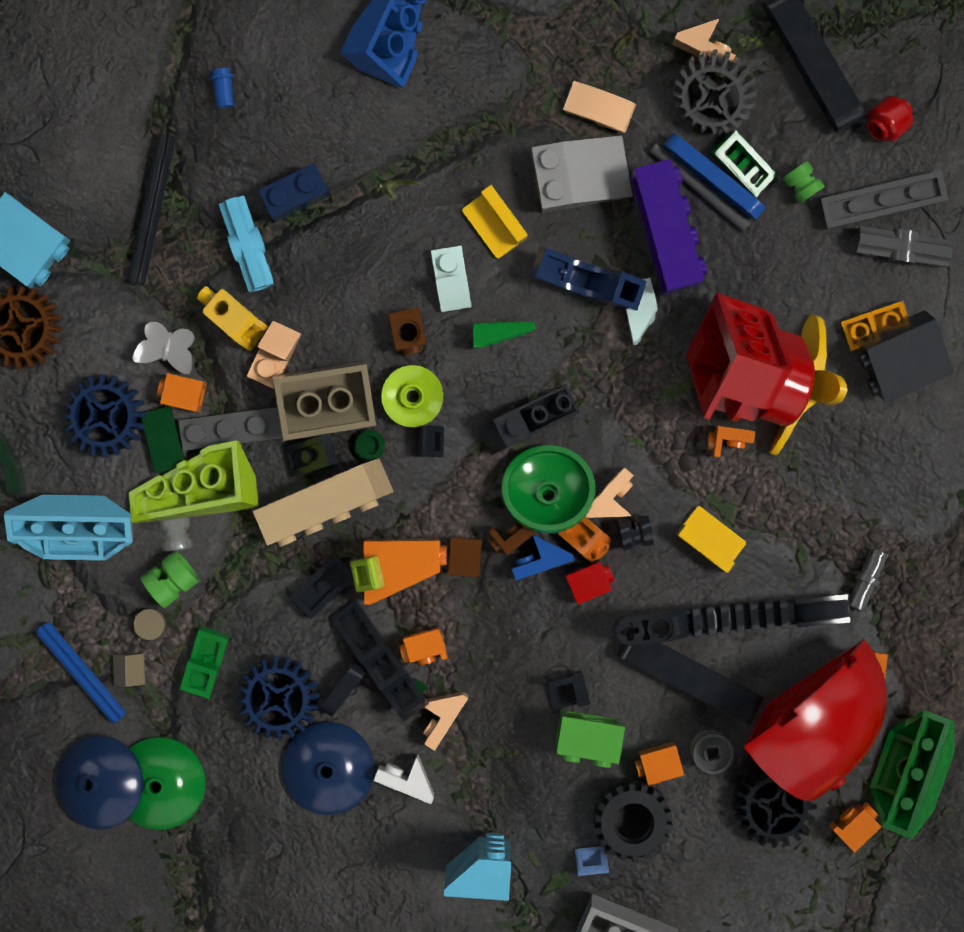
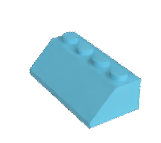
[444,833,511,901]

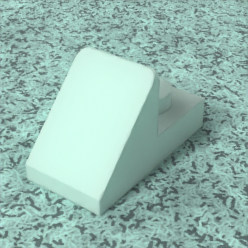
[431,246,472,312]

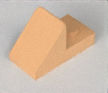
[672,19,736,61]
[247,321,301,389]
[586,467,634,518]
[423,692,469,751]

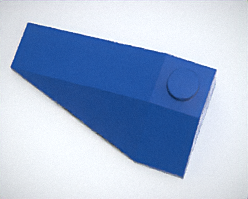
[340,0,427,88]

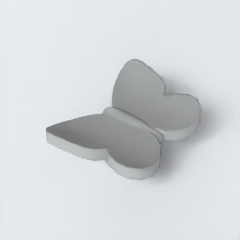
[132,322,195,375]

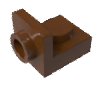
[487,523,536,555]

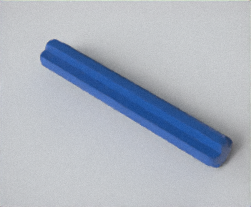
[36,622,126,724]

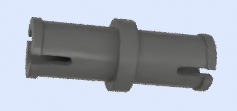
[848,548,889,612]

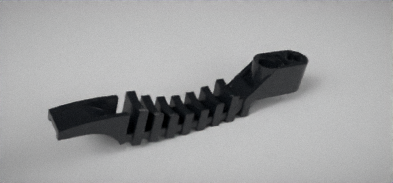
[612,594,850,646]

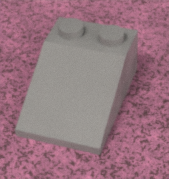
[531,136,633,213]

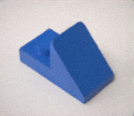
[511,535,575,581]

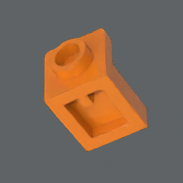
[707,426,755,458]
[558,517,612,563]

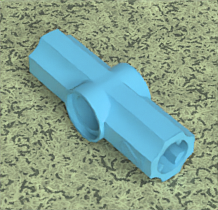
[219,196,275,293]

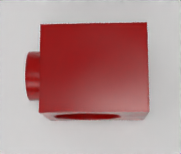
[565,560,615,605]

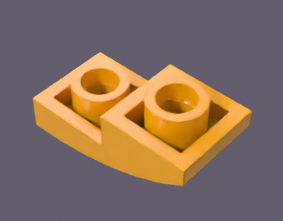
[841,301,909,351]

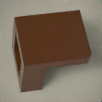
[448,537,482,577]

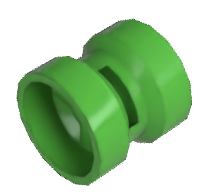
[782,161,825,204]

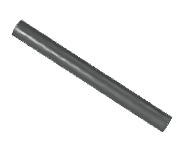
[650,143,751,232]

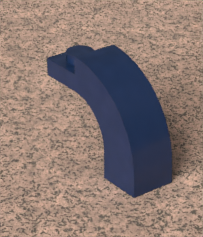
[530,247,647,311]

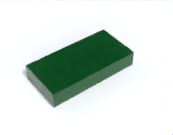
[141,406,185,474]

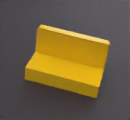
[462,185,528,259]
[676,506,746,573]

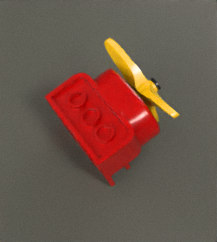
[686,292,847,456]

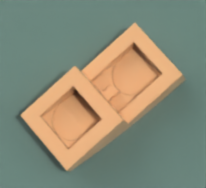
[563,81,636,133]

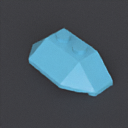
[4,494,133,560]

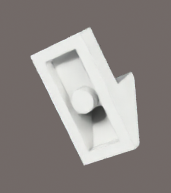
[374,754,434,804]

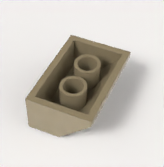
[272,361,376,441]

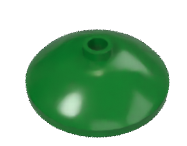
[502,445,596,533]
[129,737,206,830]

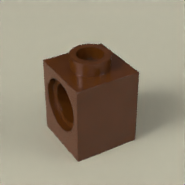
[388,307,427,356]

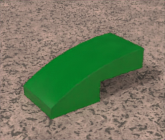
[180,626,230,699]

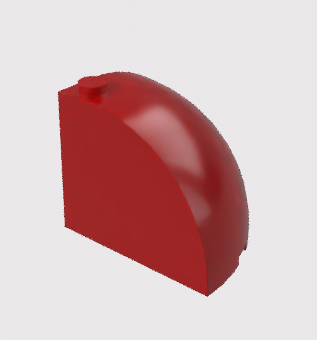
[744,639,887,801]

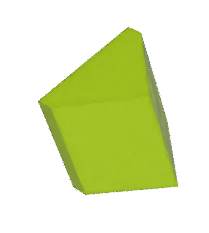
[350,556,385,592]

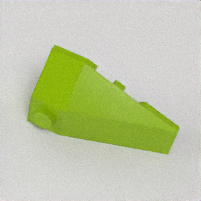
[129,440,259,523]

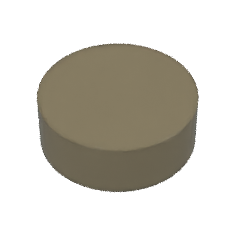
[134,608,166,640]

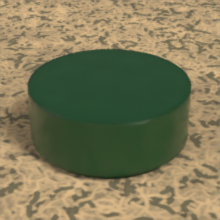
[354,430,386,461]

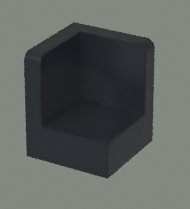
[546,671,590,710]

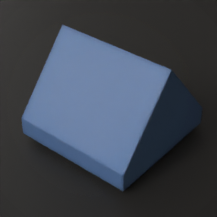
[575,846,609,876]

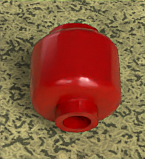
[867,95,913,142]

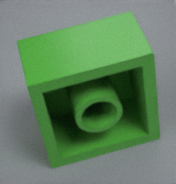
[554,709,625,768]

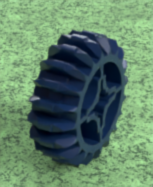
[61,374,146,458]
[236,655,320,740]

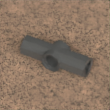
[855,226,953,268]

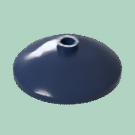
[282,722,375,815]
[56,736,144,830]

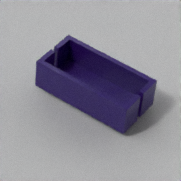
[630,159,707,296]

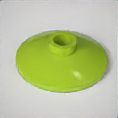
[381,365,444,427]

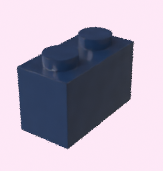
[258,163,331,222]

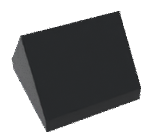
[416,426,444,457]

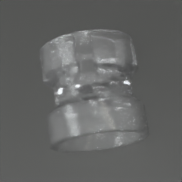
[159,517,194,551]

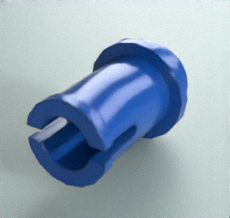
[209,68,236,109]

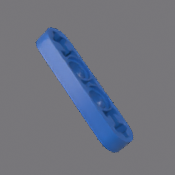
[662,133,766,221]

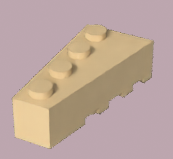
[253,458,394,547]

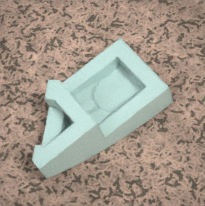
[625,278,658,345]

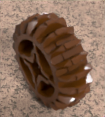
[0,285,63,370]

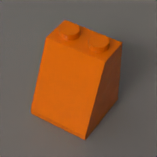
[364,539,447,605]

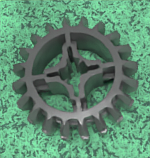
[673,49,758,135]

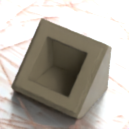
[113,653,145,687]

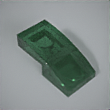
[0,432,27,494]

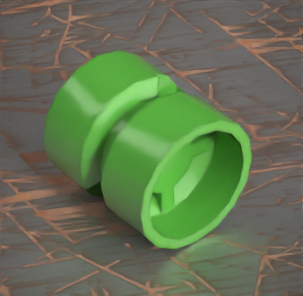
[140,550,200,608]

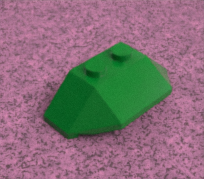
[870,710,954,839]

